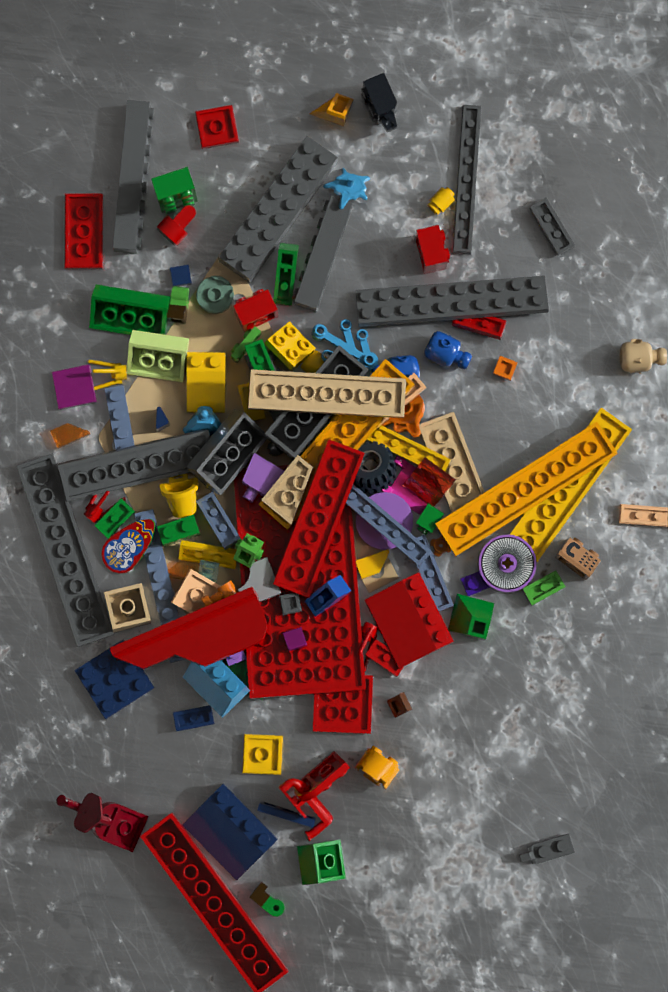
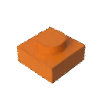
[493,356,518,381]

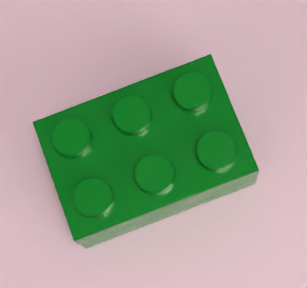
[151,167,198,214]

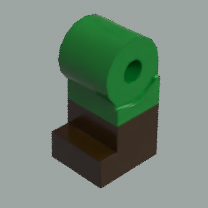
[249,881,285,917]

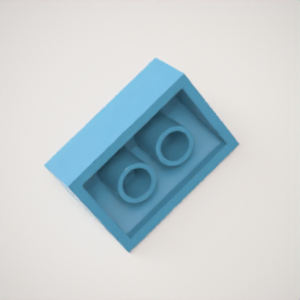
[183,660,250,718]

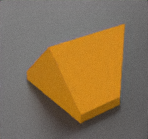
[309,93,354,126]

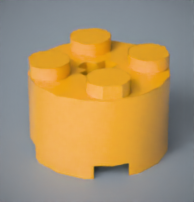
[354,746,399,790]

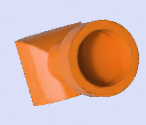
[201,580,238,606]

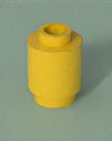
[427,187,455,215]

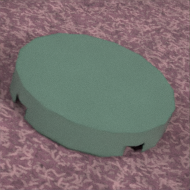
[196,276,234,314]

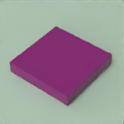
[52,364,97,410]

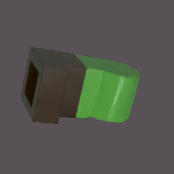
[167,286,189,324]

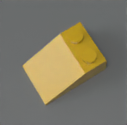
[187,352,226,413]

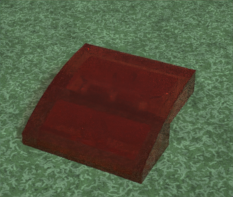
[402,457,456,507]

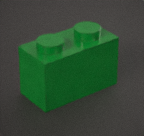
[157,514,201,547]

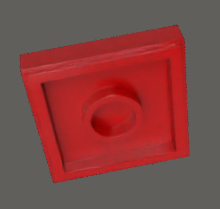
[195,105,239,149]

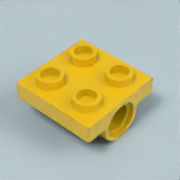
[264,321,316,370]

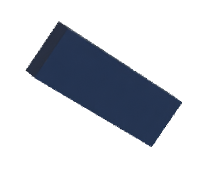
[257,801,316,828]

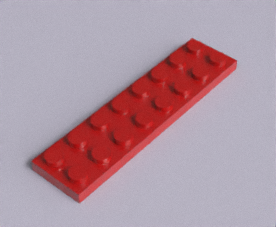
[273,439,365,598]

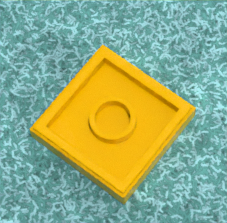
[242,734,283,775]

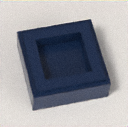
[170,264,192,287]

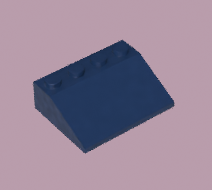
[183,784,278,881]

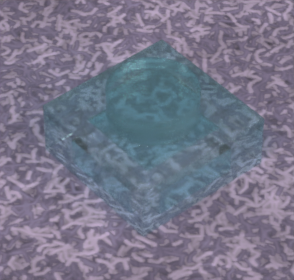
[198,560,220,582]

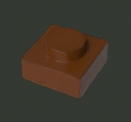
[387,692,412,718]

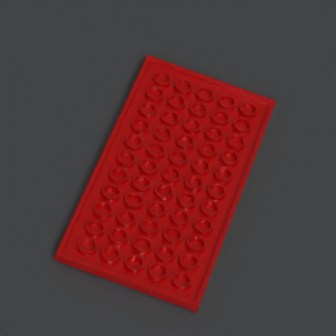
[234,465,366,699]

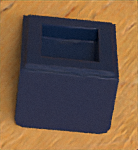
[156,407,170,432]

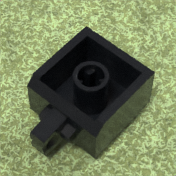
[361,73,397,132]

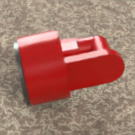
[156,205,196,246]

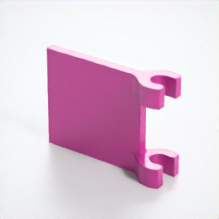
[381,456,440,515]

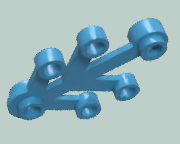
[311,319,378,371]

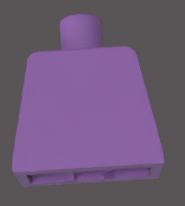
[242,453,284,503]

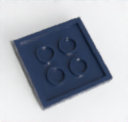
[74,639,155,719]

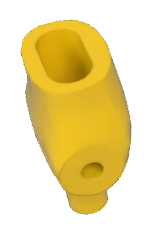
[300,350,328,373]

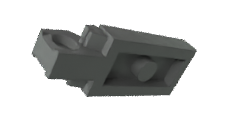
[519,834,575,864]

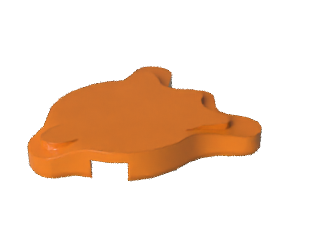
[382,394,425,438]

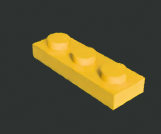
[179,540,237,569]

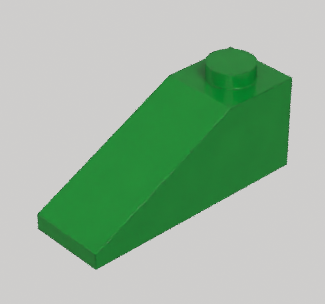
[273,243,299,306]

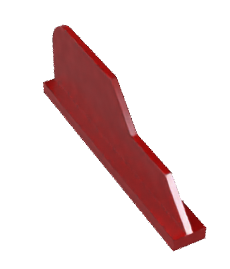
[110,587,268,669]

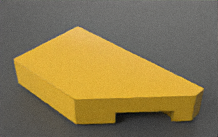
[356,549,390,579]

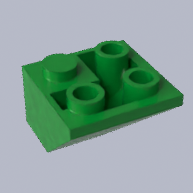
[448,594,494,641]

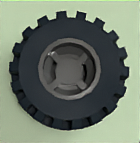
[353,441,397,494]

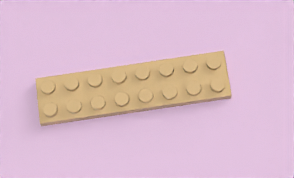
[248,370,406,418]

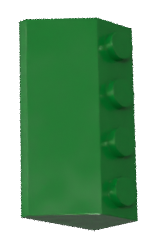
[89,284,171,335]

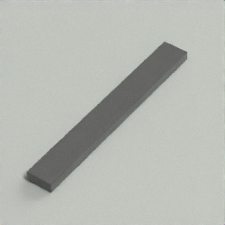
[452,105,481,255]

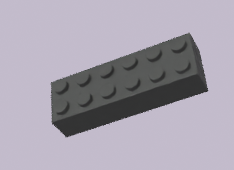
[265,345,369,460]

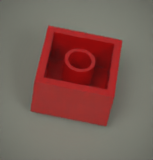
[415,225,450,274]
[233,289,278,333]

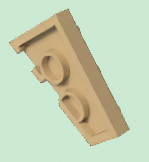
[262,455,313,525]

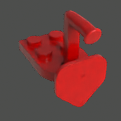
[278,751,350,842]

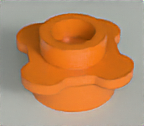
[430,535,451,557]

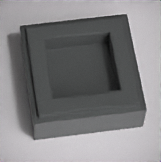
[279,593,302,615]

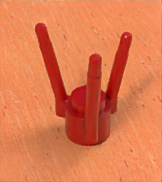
[84,491,126,523]
[358,622,378,671]

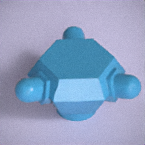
[183,406,222,436]

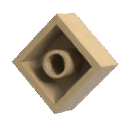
[104,583,151,633]

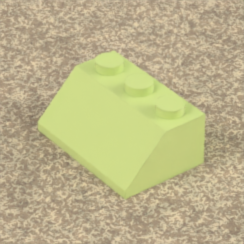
[127,330,189,382]

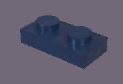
[173,705,215,732]

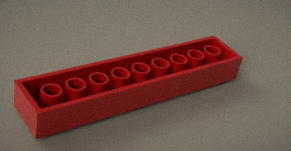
[140,812,289,992]

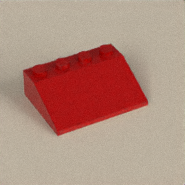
[364,572,454,669]

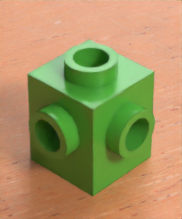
[233,533,264,568]

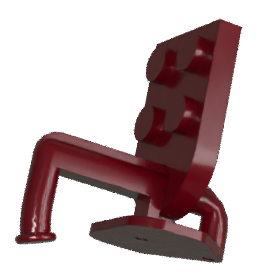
[56,793,149,852]

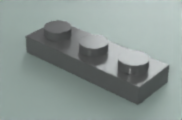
[529,198,575,256]

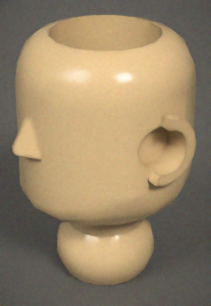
[620,339,667,374]

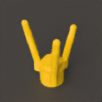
[87,360,127,390]

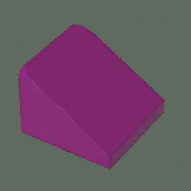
[283,627,307,651]

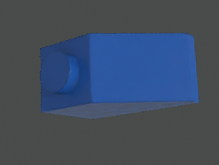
[305,575,351,617]

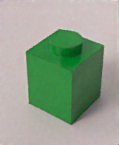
[415,504,444,535]

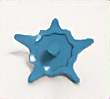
[323,168,370,210]

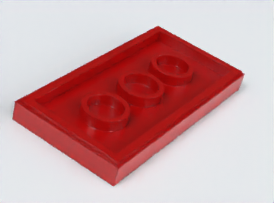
[65,193,103,269]

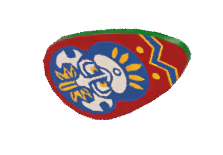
[101,519,155,574]

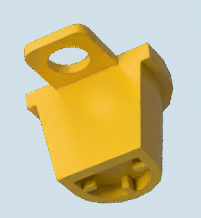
[160,473,199,518]

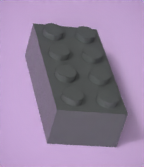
[186,409,267,495]

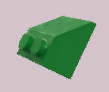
[297,840,346,885]

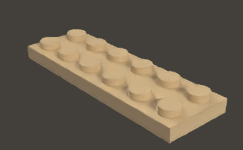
[419,412,485,513]

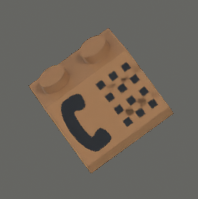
[555,537,601,580]

